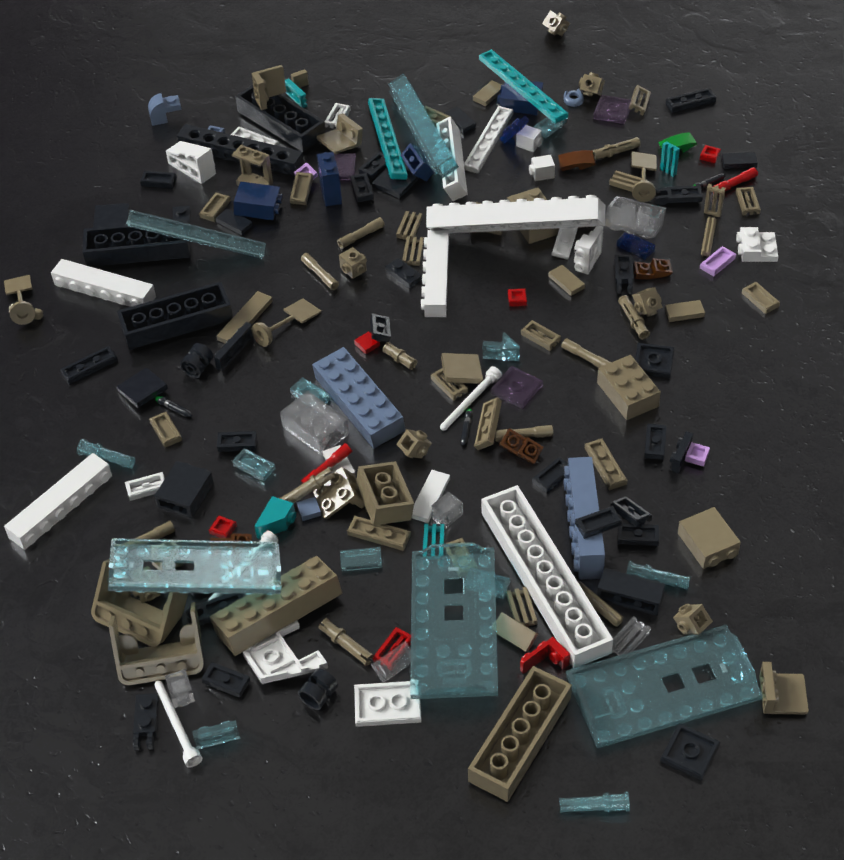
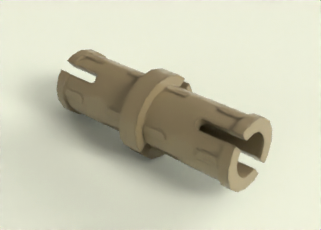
[383,342,417,370]

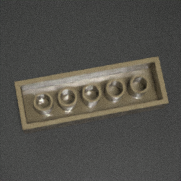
[210,556,343,656]
[468,666,572,802]

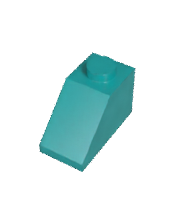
[254,496,296,539]

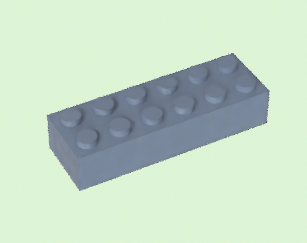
[312,347,406,449]
[563,457,605,580]

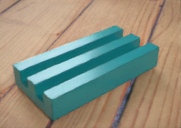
[285,78,307,108]
[660,141,680,177]
[423,524,445,561]

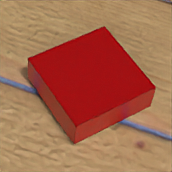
[700,145,721,163]
[508,288,527,307]
[354,331,380,354]
[209,516,237,538]

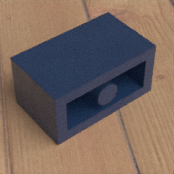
[400,143,437,181]

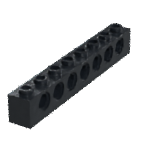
[177,124,304,176]

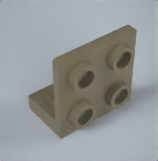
[252,65,286,110]
[317,113,363,154]
[313,467,365,519]
[759,662,809,714]

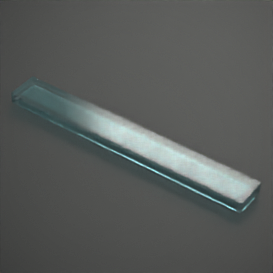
[126,210,266,259]

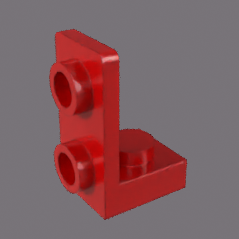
[520,637,570,674]

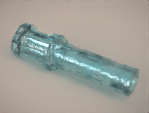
[77,439,135,469]
[626,560,690,590]
[559,791,630,813]

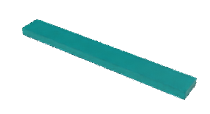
[479,49,569,124]
[368,98,408,180]

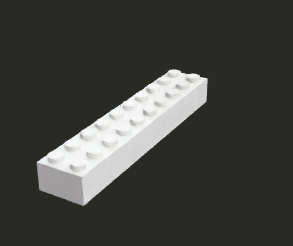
[426,195,606,234]
[481,485,613,669]

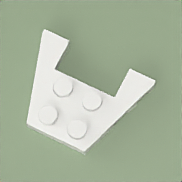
[243,620,328,684]

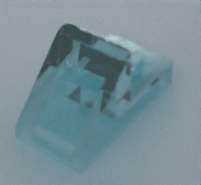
[483,332,520,361]

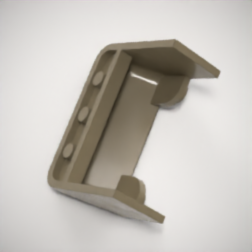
[91,555,190,646]
[108,602,204,685]

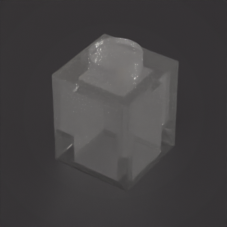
[431,492,463,528]
[165,669,195,708]

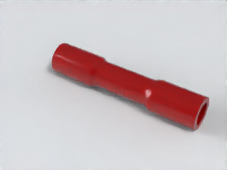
[712,167,758,195]
[301,443,353,484]

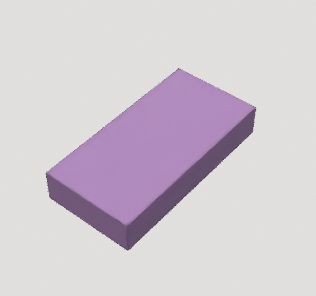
[700,246,736,277]

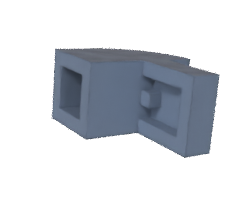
[148,93,181,126]

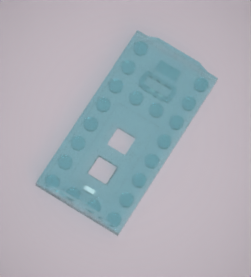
[108,538,281,595]
[410,542,499,699]
[566,624,763,749]

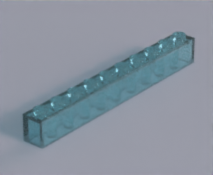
[388,73,459,179]

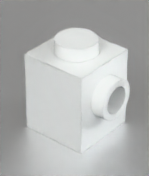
[516,124,543,152]
[529,155,555,181]

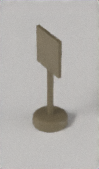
[631,151,657,202]
[4,275,35,325]
[252,298,322,347]

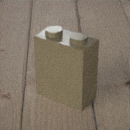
[678,507,741,569]

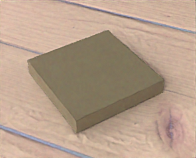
[441,353,483,384]

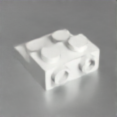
[574,226,603,274]
[736,227,778,262]

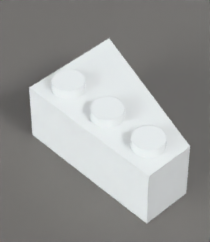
[166,141,216,184]

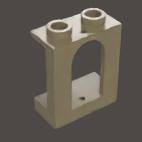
[232,145,273,186]

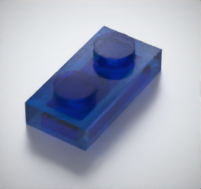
[500,116,529,143]
[616,231,655,260]

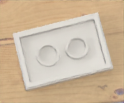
[354,681,421,727]

